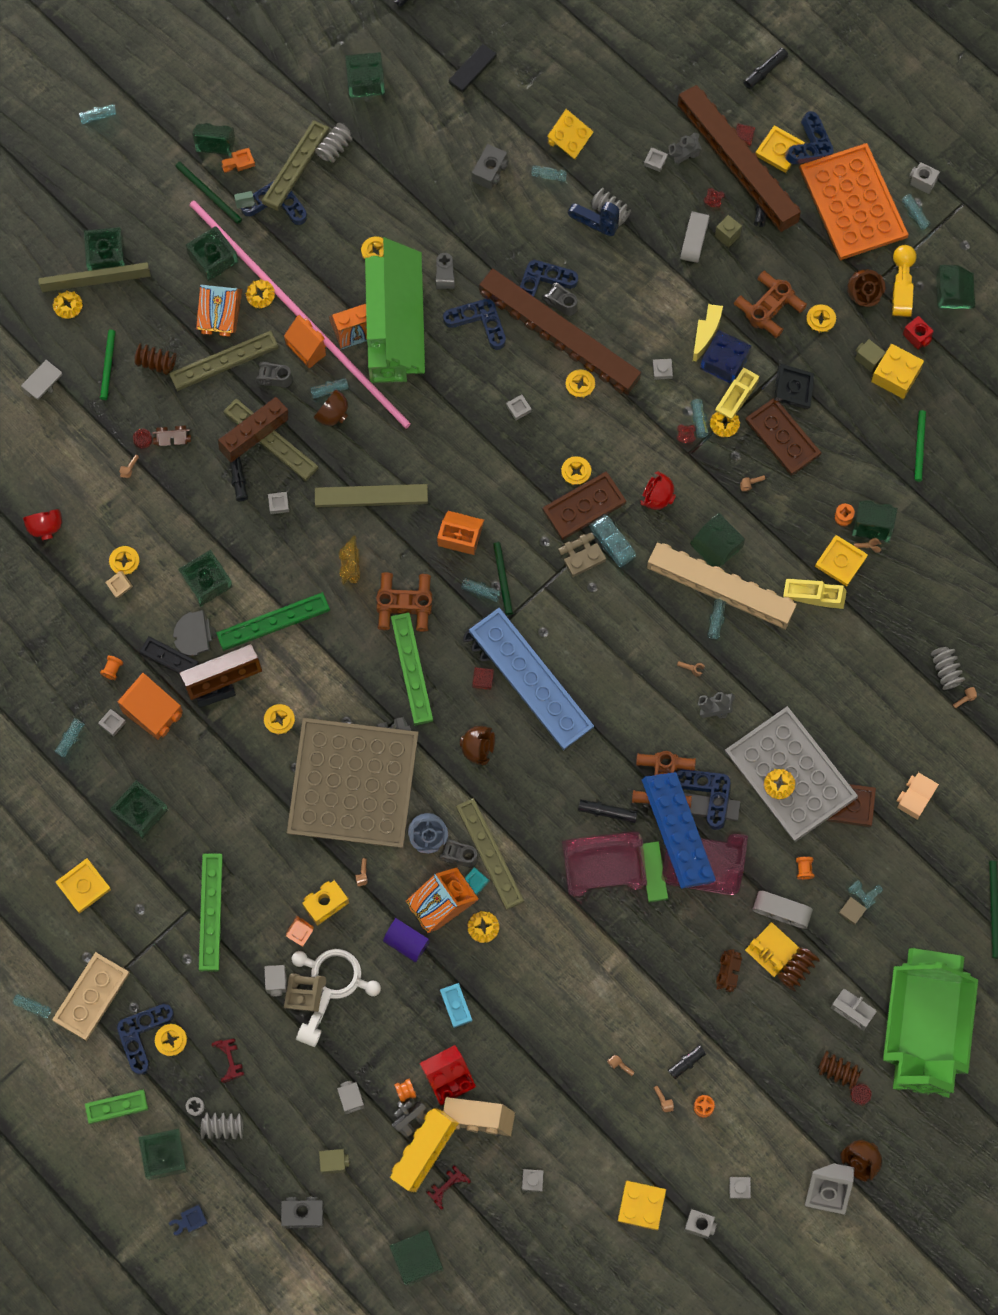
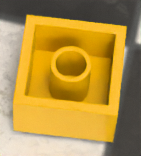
[871,343,924,399]

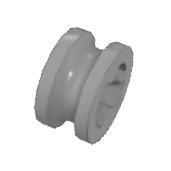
[186,1097,204,1116]

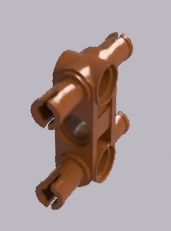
[734,270,807,338]
[376,572,433,632]
[632,751,696,808]

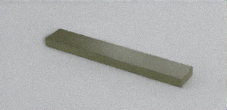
[262,120,329,211]
[38,262,151,292]
[169,331,279,391]
[223,399,319,481]
[315,484,428,508]
[456,798,524,911]

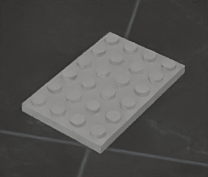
[725,706,858,843]

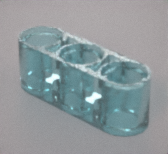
[589,514,637,567]

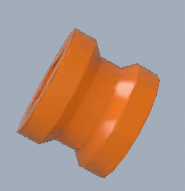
[834,503,855,526]
[394,1079,416,1103]
[694,1095,715,1118]

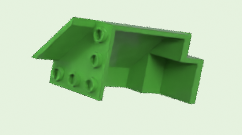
[365,237,425,383]
[883,948,978,1098]

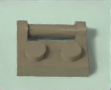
[284,973,326,1012]

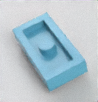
[440,983,472,1028]

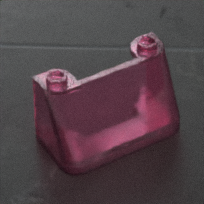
[562,832,647,897]
[662,834,748,895]

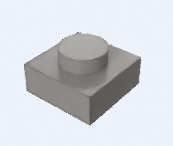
[644,147,668,172]
[653,359,673,380]
[506,395,532,420]
[268,492,289,514]
[98,709,126,737]
[522,1169,544,1192]
[729,1177,751,1199]

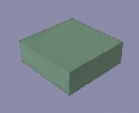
[234,191,255,209]

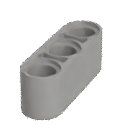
[680,211,710,263]
[752,891,813,929]

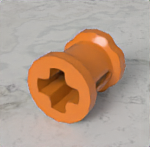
[100,655,123,680]
[796,857,814,880]

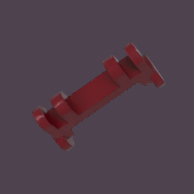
[211,1038,245,1083]
[426,1166,471,1211]

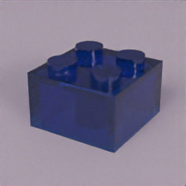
[700,330,752,384]

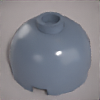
[408,813,448,854]

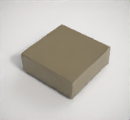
[839,897,867,925]

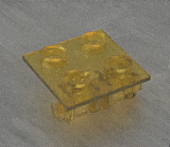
[339,536,360,584]

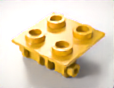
[547,109,593,159]
[745,922,799,977]

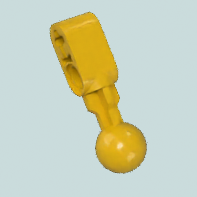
[892,245,917,317]

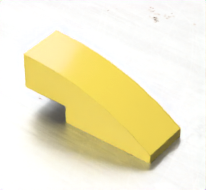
[693,304,723,361]
[715,367,759,419]
[783,579,847,609]

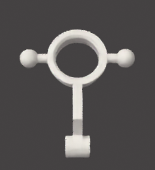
[292,949,381,1047]

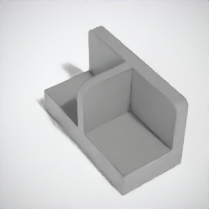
[21,360,62,400]
[831,989,876,1031]

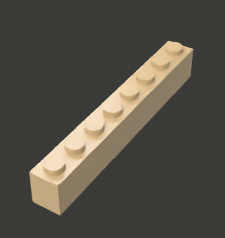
[647,543,797,630]

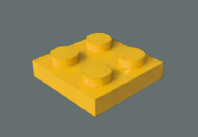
[755,125,805,173]
[815,535,868,586]
[56,858,111,914]
[618,1181,666,1231]

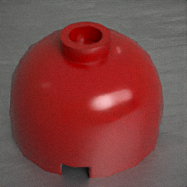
[641,471,676,510]
[23,509,62,540]

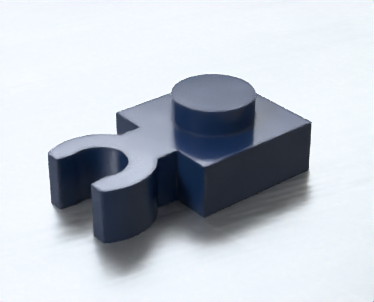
[169,1205,208,1236]

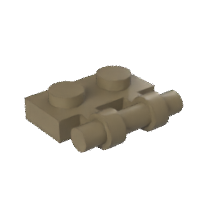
[558,532,606,577]

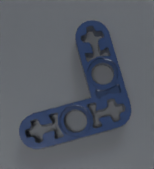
[785,111,834,164]
[241,181,307,225]
[567,202,619,236]
[520,260,578,297]
[443,299,506,350]
[677,770,731,830]
[117,1004,174,1075]

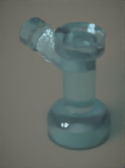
[847,880,883,909]

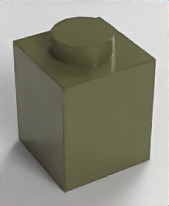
[715,215,742,248]
[855,339,886,372]
[319,1149,349,1174]

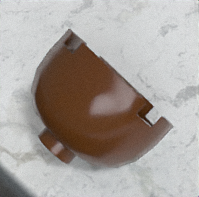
[847,269,885,307]
[313,389,348,426]
[460,726,495,765]
[841,1140,882,1181]

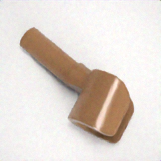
[119,455,139,478]
[740,475,765,491]
[854,538,882,553]
[677,661,705,677]
[953,687,977,709]
[355,858,368,886]
[607,1055,635,1076]
[654,1086,674,1112]

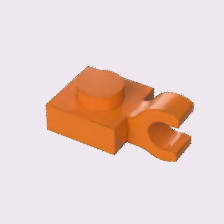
[221,148,255,173]

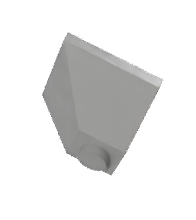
[805,1163,854,1215]

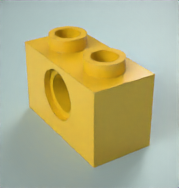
[302,880,349,926]

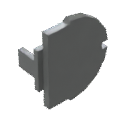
[173,610,217,656]

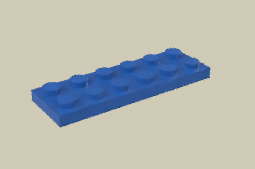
[642,772,716,889]

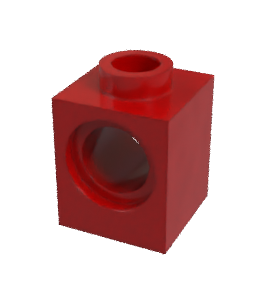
[903,316,934,350]

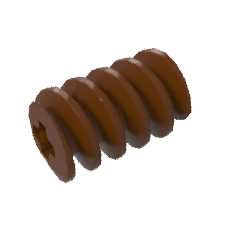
[135,343,177,375]
[777,948,820,992]
[818,1050,863,1090]

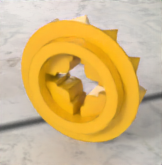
[361,237,384,258]
[245,279,275,308]
[53,290,83,319]
[806,305,836,333]
[566,370,595,398]
[710,412,740,437]
[561,456,591,485]
[109,546,140,575]
[264,704,295,735]
[764,769,795,799]
[468,911,499,943]
[155,1024,187,1057]

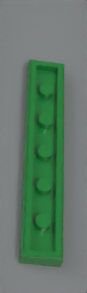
[216,592,330,651]

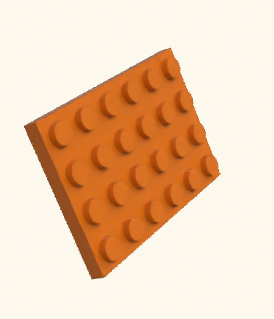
[799,143,908,260]

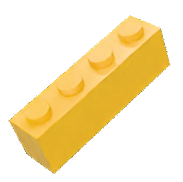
[390,1108,459,1192]

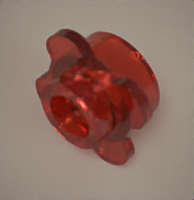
[704,188,724,207]
[677,424,696,443]

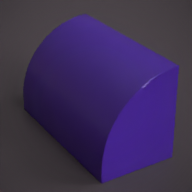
[383,918,429,963]

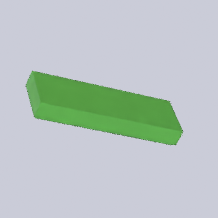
[639,841,668,903]
[85,1090,149,1124]

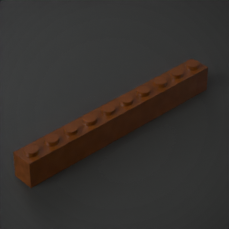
[678,85,801,232]
[479,268,641,395]

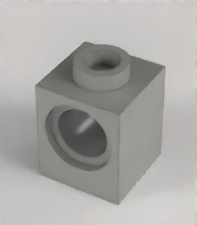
[909,162,940,194]
[265,965,287,996]
[337,1081,365,1114]
[684,1209,717,1239]

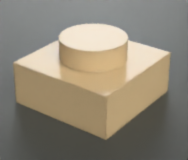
[105,571,133,598]

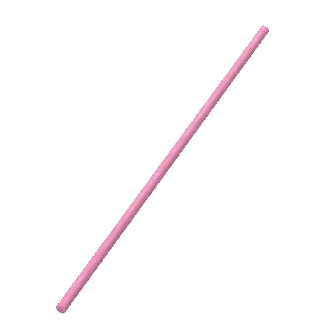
[190,200,411,429]

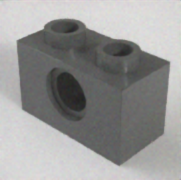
[472,144,509,190]
[281,1197,324,1228]

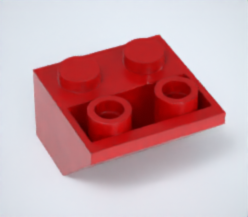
[419,1045,476,1106]

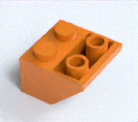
[284,314,326,369]
[437,511,484,555]

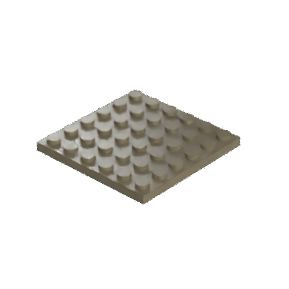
[287,718,419,848]

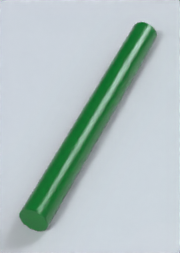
[100,330,116,400]
[914,410,926,482]

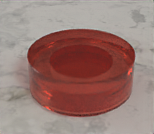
[133,429,152,449]
[851,1084,872,1105]

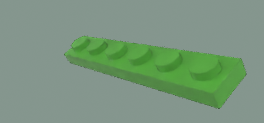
[391,613,433,726]
[199,854,223,971]

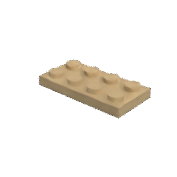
[52,952,130,1041]

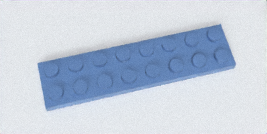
[469,608,594,750]

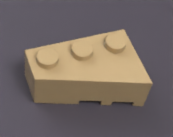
[443,1097,515,1136]

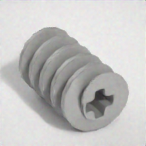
[315,123,353,163]
[591,188,631,226]
[931,647,965,690]
[201,1113,243,1139]

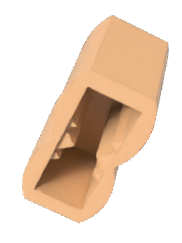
[897,772,939,820]

